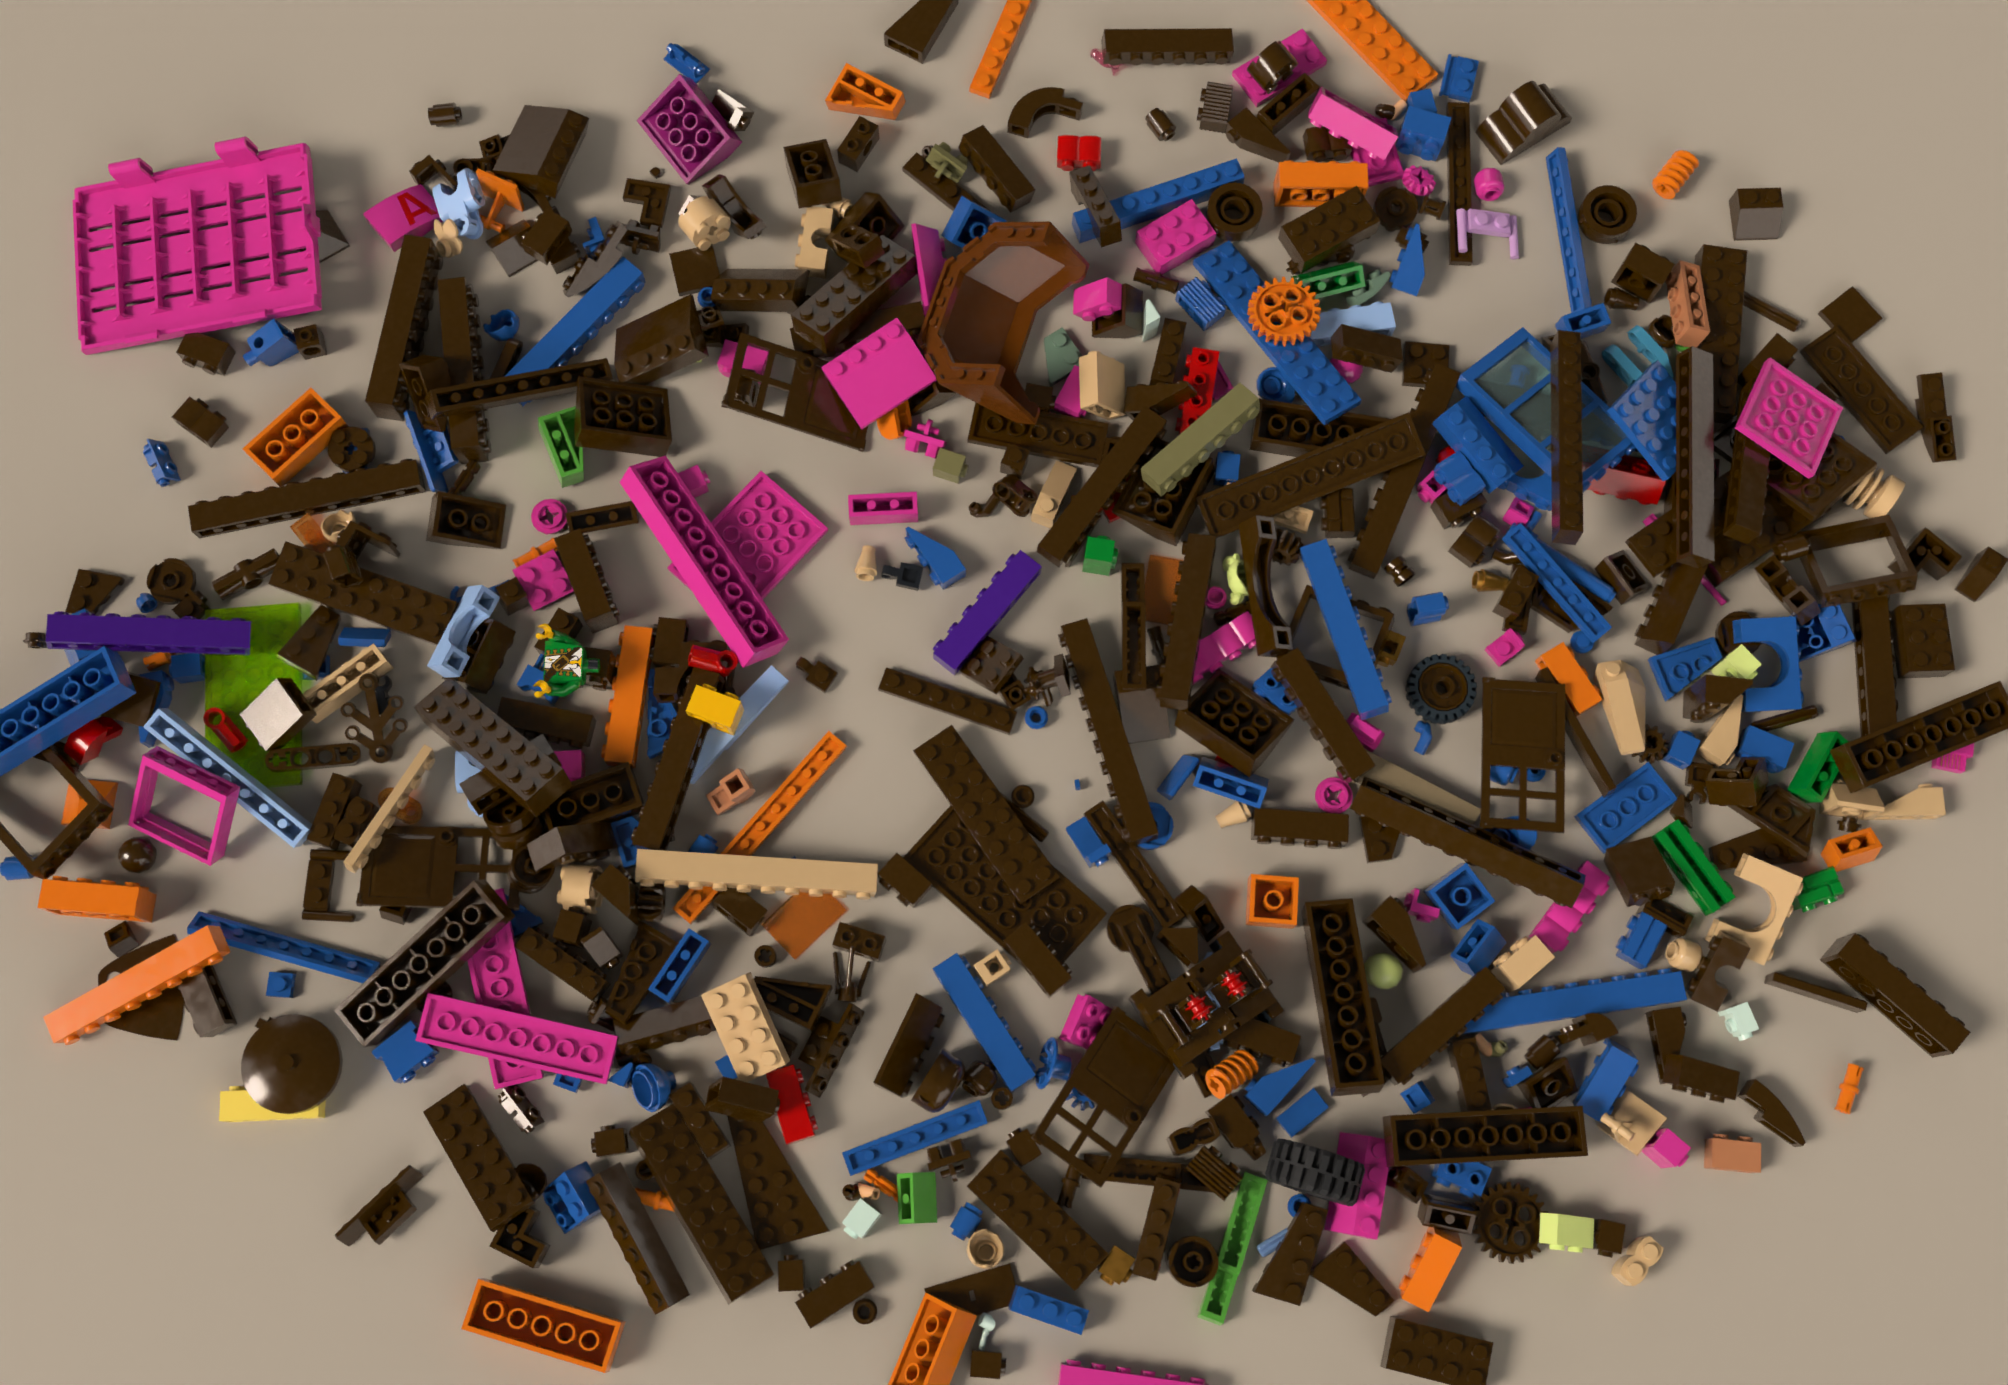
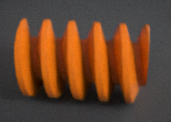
[1652,150,1699,199]
[1205,1050,1259,1099]

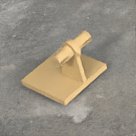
[1597,1089,1667,1156]

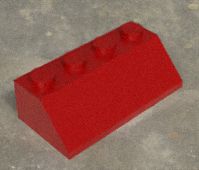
[1582,445,1666,505]

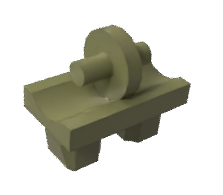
[926,142,968,183]

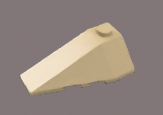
[1593,660,1646,755]

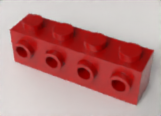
[1175,347,1220,436]

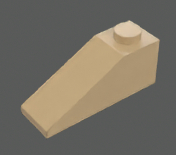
[1031,460,1077,528]
[1696,694,1743,768]
[1868,784,1946,820]

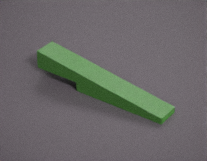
[1197,1172,1268,1326]

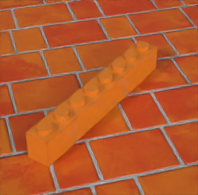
[43,925,231,1045]

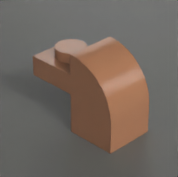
[706,768,756,815]

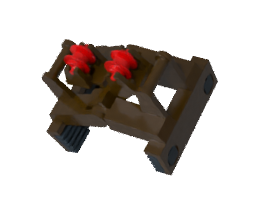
[1128,931,1284,1080]

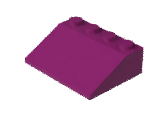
[637,74,742,185]

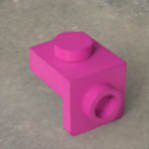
[1404,888,1440,923]

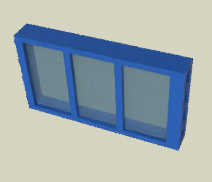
[1455,327,1636,493]

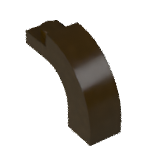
[1007,87,1083,138]

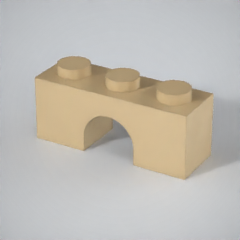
[795,206,835,279]

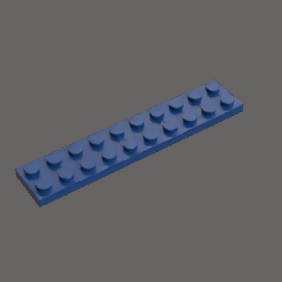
[1193,241,1362,425]

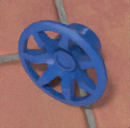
[1035,1037,1072,1089]

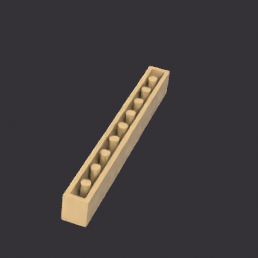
[635,849,878,900]

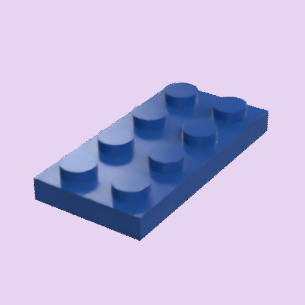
[1574,762,1678,854]

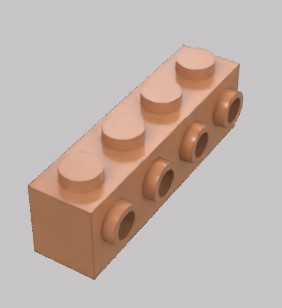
[1665,260,1710,348]

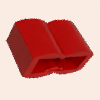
[1057,135,1101,171]

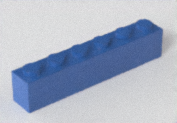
[933,953,1037,1092]

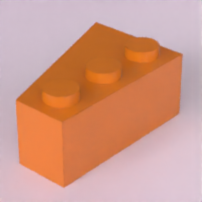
[1399,1226,1462,1312]

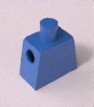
[243,318,299,367]

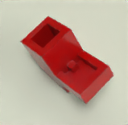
[64,716,123,765]

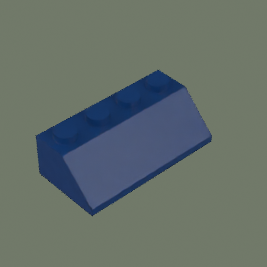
[1432,396,1524,494]

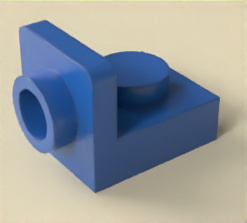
[583,217,605,255]

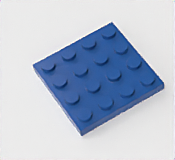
[1607,360,1676,481]

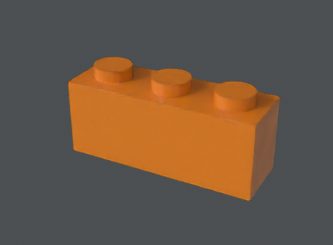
[1535,642,1602,717]

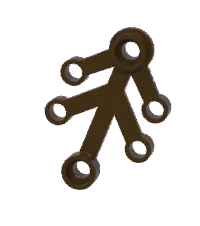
[340,672,408,763]

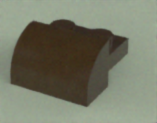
[1554,1013,1619,1046]

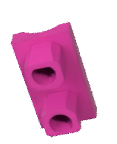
[904,419,947,459]

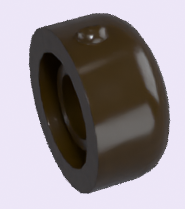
[1206,182,1263,242]
[1577,185,1637,244]
[911,1048,965,1113]

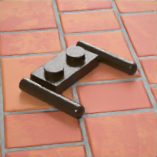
[302,849,356,922]

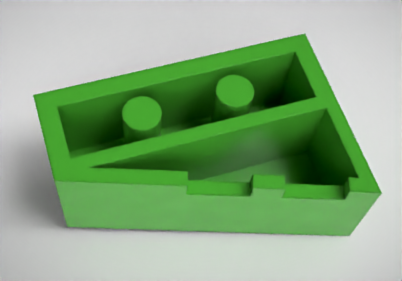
[538,406,584,488]

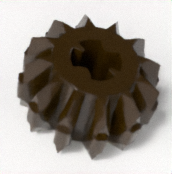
[1272,529,1304,566]
[1632,724,1670,764]
[637,883,666,922]

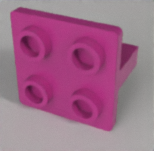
[1059,994,1112,1050]

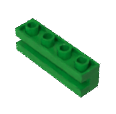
[1651,819,1736,916]

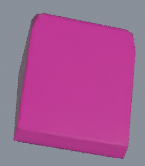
[1502,497,1535,526]

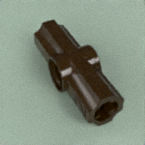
[1581,341,1609,404]
[212,548,280,600]

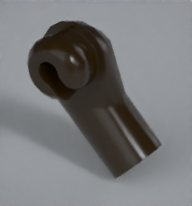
[969,494,1001,518]
[1491,548,1522,566]
[616,1051,652,1067]

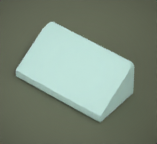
[1142,299,1161,342]

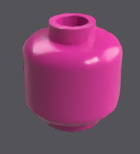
[1474,168,1504,201]

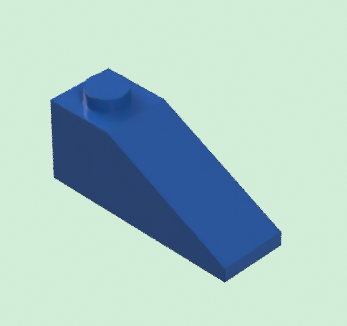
[138,670,174,748]
[1243,1058,1316,1116]

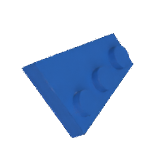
[1648,637,1723,702]

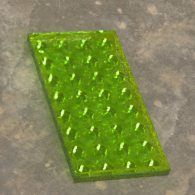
[205,603,303,788]

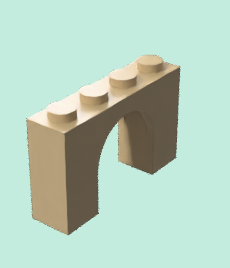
[1705,853,1803,965]

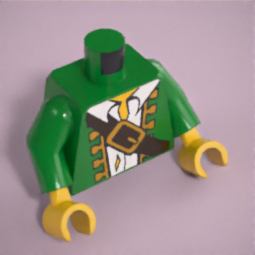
[533,624,600,698]

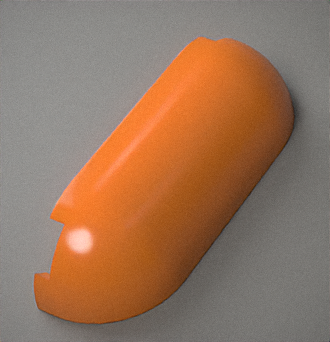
[877,399,912,440]

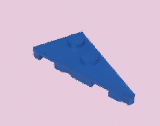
[647,668,677,760]

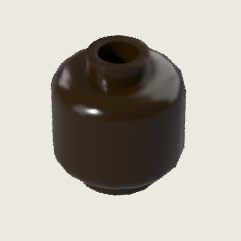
[962,1060,998,1097]

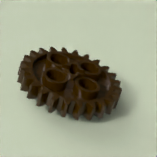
[1472,1182,1549,1264]

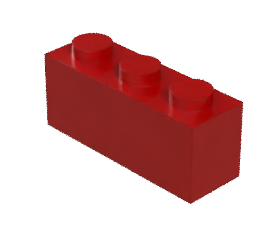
[766,1064,818,1145]

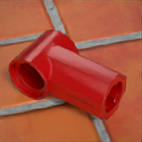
[688,645,738,677]
[203,707,249,753]

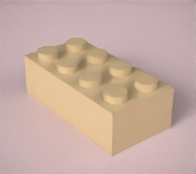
[701,972,790,1082]

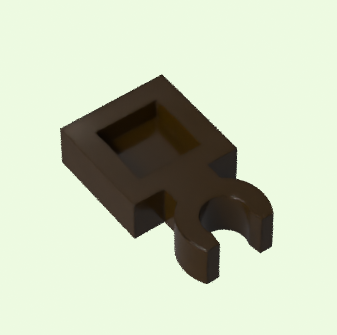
[1685,762,1713,805]

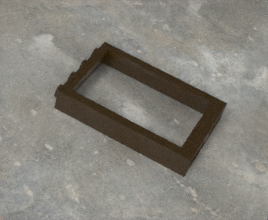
[0,744,114,879]

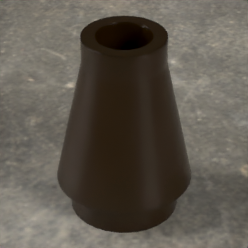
[1604,287,1640,311]

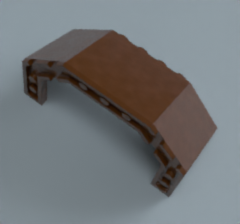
[917,221,1090,424]

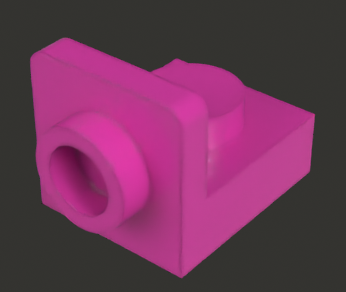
[1484,628,1525,667]

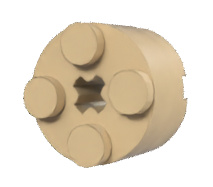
[679,196,731,251]
[557,864,603,914]

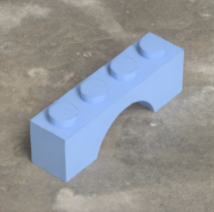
[427,585,500,678]

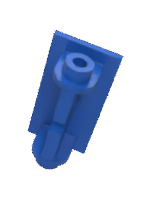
[663,43,710,84]
[143,439,181,487]

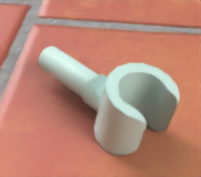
[978,1312,995,1350]

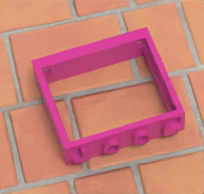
[128,746,240,866]

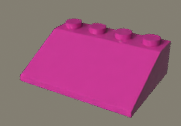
[821,318,937,429]

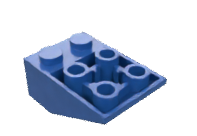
[1788,600,1857,663]

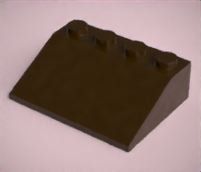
[492,105,589,199]
[614,294,709,385]
[574,376,672,457]
[1112,440,1215,546]
[1174,669,1295,777]

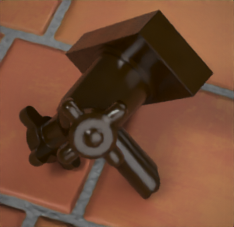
[1024,654,1071,707]

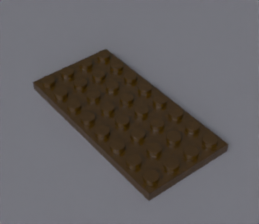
[903,805,1107,966]

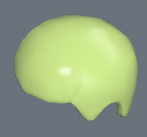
[1364,953,1403,989]

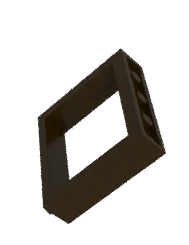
[1797,515,1918,608]
[1276,585,1395,691]

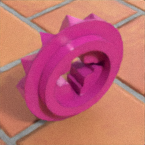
[1402,165,1436,196]
[531,499,568,535]
[1315,777,1353,814]

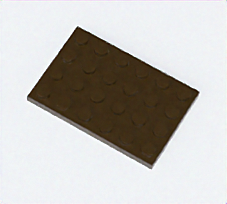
[1714,415,1877,522]

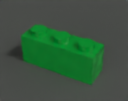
[1291,261,1366,299]
[1787,731,1849,803]

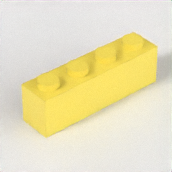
[219,1086,326,1122]

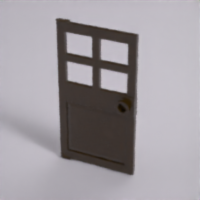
[721,332,868,452]
[1479,677,1565,833]
[356,825,520,911]
[1030,1005,1175,1188]

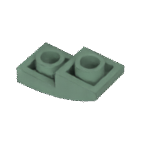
[1345,269,1391,306]

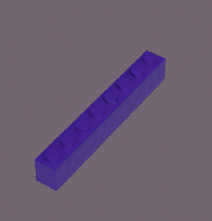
[46,611,251,655]

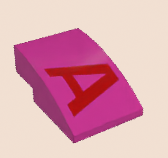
[363,184,443,252]

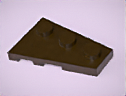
[277,604,341,681]
[1309,1241,1394,1317]

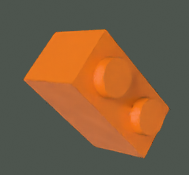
[1820,827,1883,872]

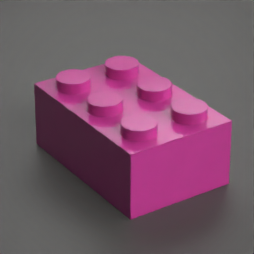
[1135,199,1216,275]

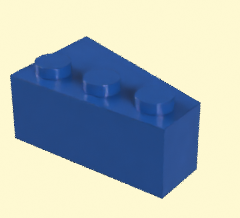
[1572,1038,1639,1123]

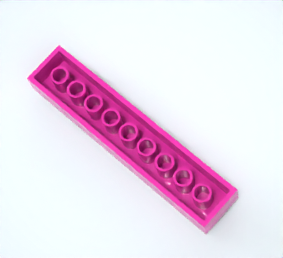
[620,455,789,668]

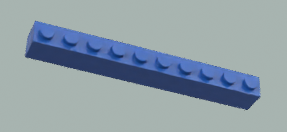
[1453,968,1687,1036]

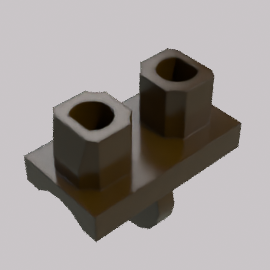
[620,219,661,255]
[927,1138,971,1183]

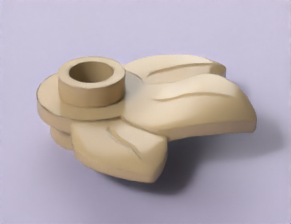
[434,219,463,258]

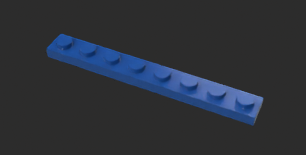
[1546,147,1592,313]
[187,911,380,983]

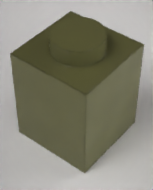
[933,448,969,484]

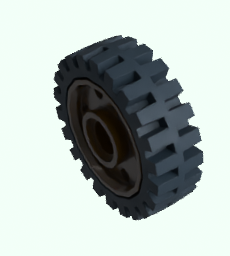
[1405,654,1477,724]

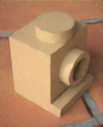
[973,949,1012,988]

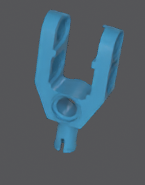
[1601,325,1674,387]

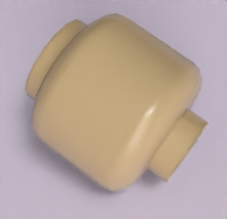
[1665,938,1704,972]

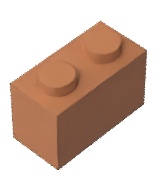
[1704,1134,1761,1173]

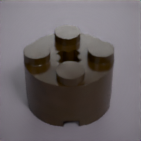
[1247,40,1299,94]
[1166,1236,1219,1288]

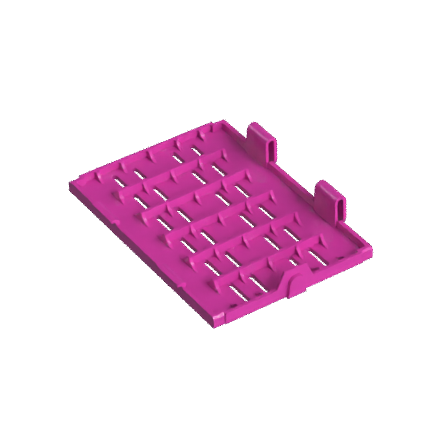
[73,136,322,355]

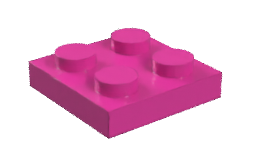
[512,549,573,611]

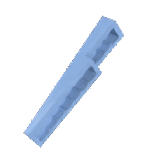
[690,665,789,784]

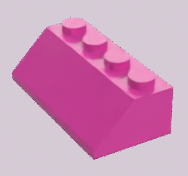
[1308,86,1398,160]
[911,223,947,317]
[1324,1132,1389,1240]

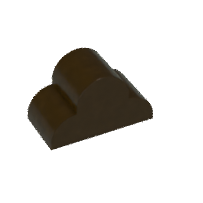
[1475,81,1572,165]

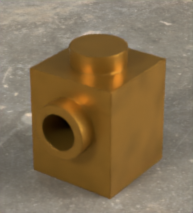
[1097,1245,1135,1286]

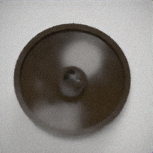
[241,1014,343,1114]

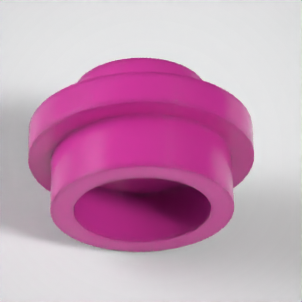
[1207,586,1227,609]

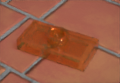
[290,513,334,554]

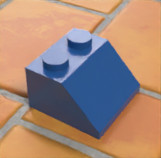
[941,196,1007,248]

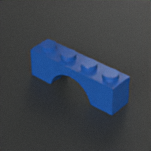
[1497,473,1552,511]

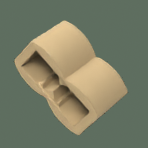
[1611,1236,1664,1286]

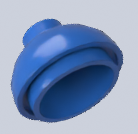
[631,1063,676,1112]

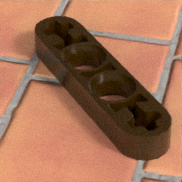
[265,743,361,773]

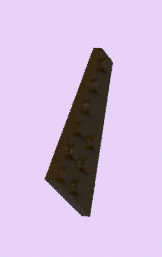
[727,1116,830,1250]

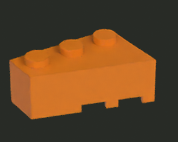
[825,63,906,120]

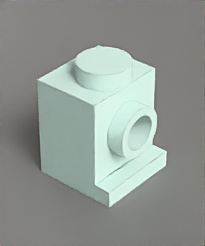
[1718,1002,1759,1041]

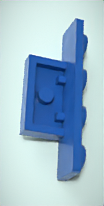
[404,410,459,493]

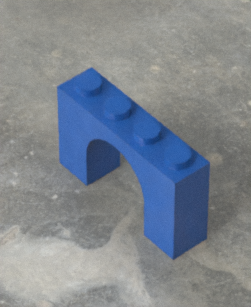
[1732,616,1804,712]

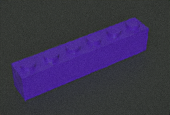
[933,550,1042,675]

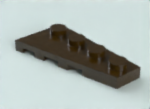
[1708,829,1808,871]

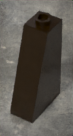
[884,0,959,64]

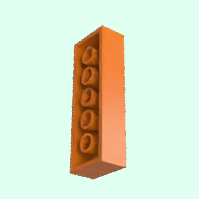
[461,1278,626,1373]

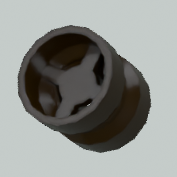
[1384,555,1416,587]

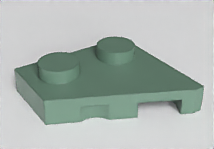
[1044,327,1082,387]

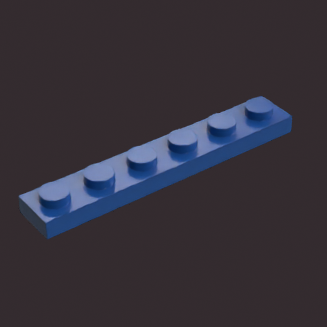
[1502,523,1612,643]
[842,1100,988,1176]

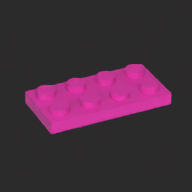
[1232,28,1327,107]

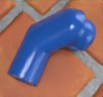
[1414,720,1432,755]

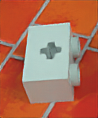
[842,1198,882,1239]

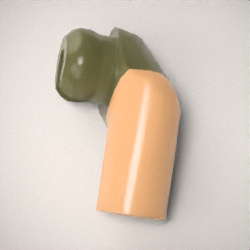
[1474,1032,1508,1057]

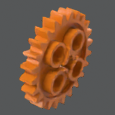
[1247,277,1321,347]

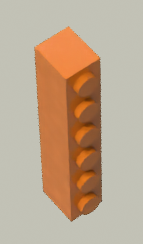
[601,625,655,768]

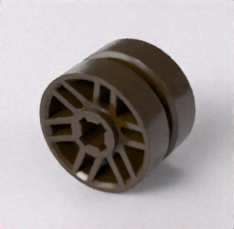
[507,845,555,894]

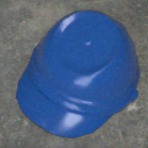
[1257,367,1295,403]

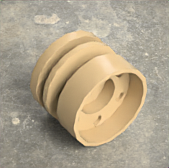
[1842,468,1906,518]

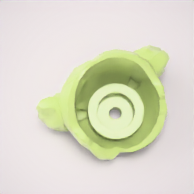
[1222,553,1249,606]

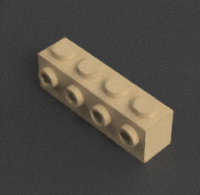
[303,643,394,724]

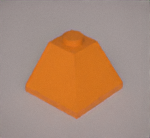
[61,780,118,829]

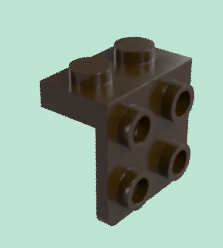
[336,520,400,560]

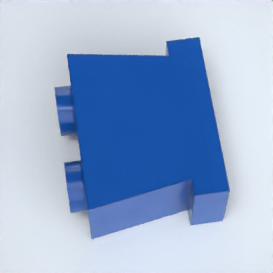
[371,1020,439,1084]

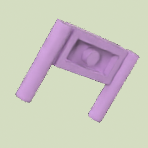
[1456,208,1519,260]

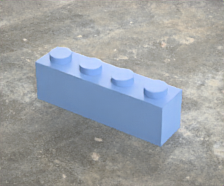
[1310,301,1396,347]

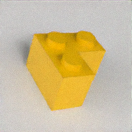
[686,684,744,736]

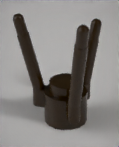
[833,946,871,1002]

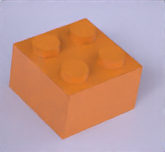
[1246,874,1299,929]

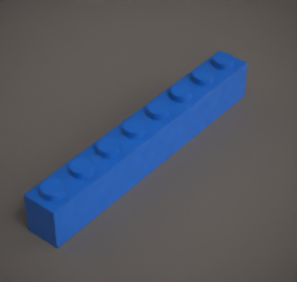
[1072,158,1245,244]
[505,257,646,406]
[1300,539,1392,720]

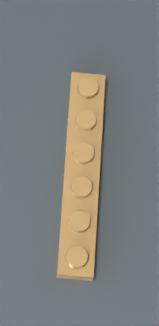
[344,744,435,873]

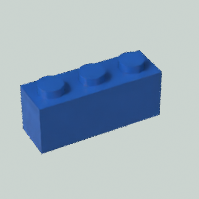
[1193,757,1269,809]
[648,928,711,1004]
[1008,1285,1089,1335]

